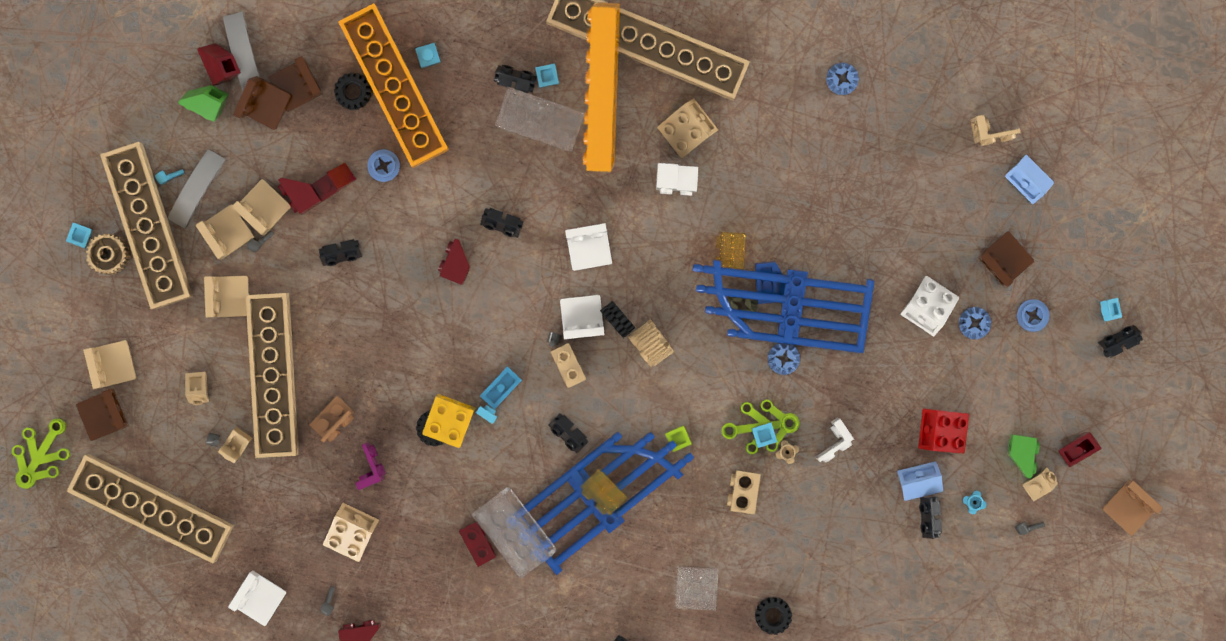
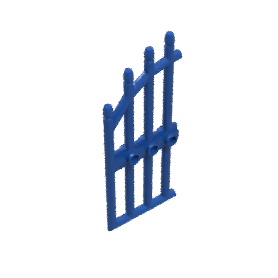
[692,260,875,353]
[510,432,694,575]

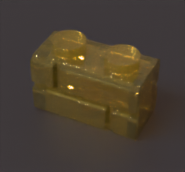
[715,232,746,270]
[580,469,628,515]

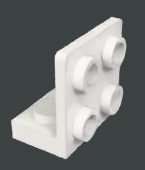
[565,223,612,271]
[900,276,959,337]
[560,295,604,339]
[816,418,854,463]
[228,571,286,626]

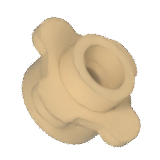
[776,440,799,464]

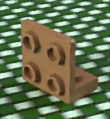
[309,395,355,443]
[1102,479,1163,536]

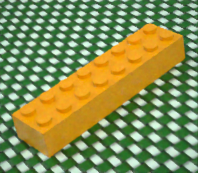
[583,2,620,172]
[338,3,449,168]

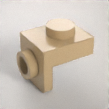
[218,427,252,463]
[1022,467,1058,501]

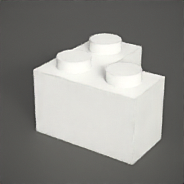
[656,163,698,196]

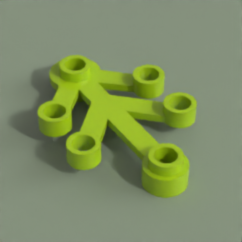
[721,399,800,454]
[12,418,70,489]

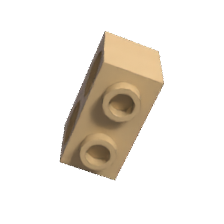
[551,343,586,388]
[727,470,761,515]

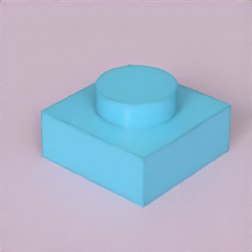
[415,43,441,68]
[535,63,559,88]
[66,222,93,249]
[1100,298,1122,321]
[476,405,498,424]
[751,422,777,448]

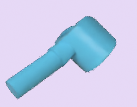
[155,169,184,185]

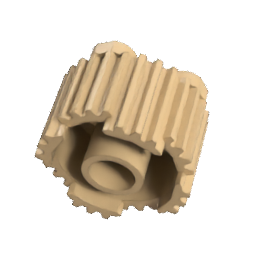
[86,234,131,275]
[628,319,674,367]

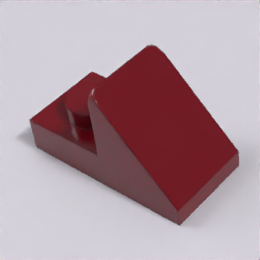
[311,163,357,202]
[1058,432,1102,467]

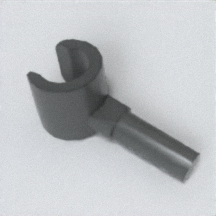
[247,231,274,252]
[547,332,561,347]
[206,433,220,447]
[1015,521,1045,535]
[321,586,335,616]

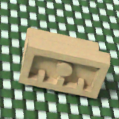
[658,98,718,158]
[971,115,1021,146]
[232,179,291,235]
[195,204,254,260]
[204,276,249,318]
[83,340,137,389]
[323,503,379,562]

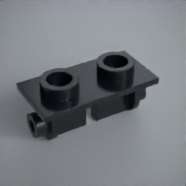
[494,65,537,93]
[480,208,524,238]
[319,239,362,266]
[1098,325,1143,358]
[548,413,589,454]
[919,497,942,539]

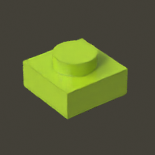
[665,425,692,452]

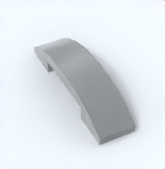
[223,12,260,91]
[168,149,226,229]

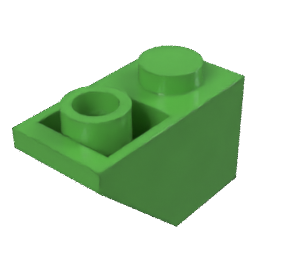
[178,85,229,122]
[1007,434,1040,478]

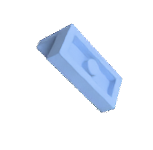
[1005,155,1054,204]
[897,461,943,501]

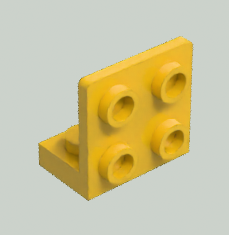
[422,394,476,448]

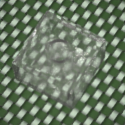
[675,565,719,611]

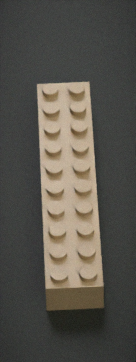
[546,0,750,101]

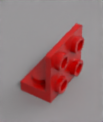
[918,408,969,454]

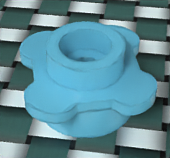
[963,490,987,514]

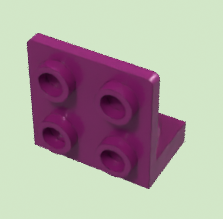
[355,442,386,490]

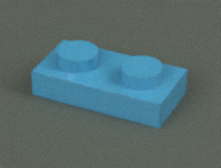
[480,366,522,410]

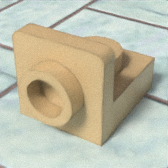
[185,372,209,405]

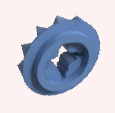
[826,62,859,95]
[367,149,400,182]
[1017,299,1049,332]
[959,307,991,339]
[768,343,800,375]

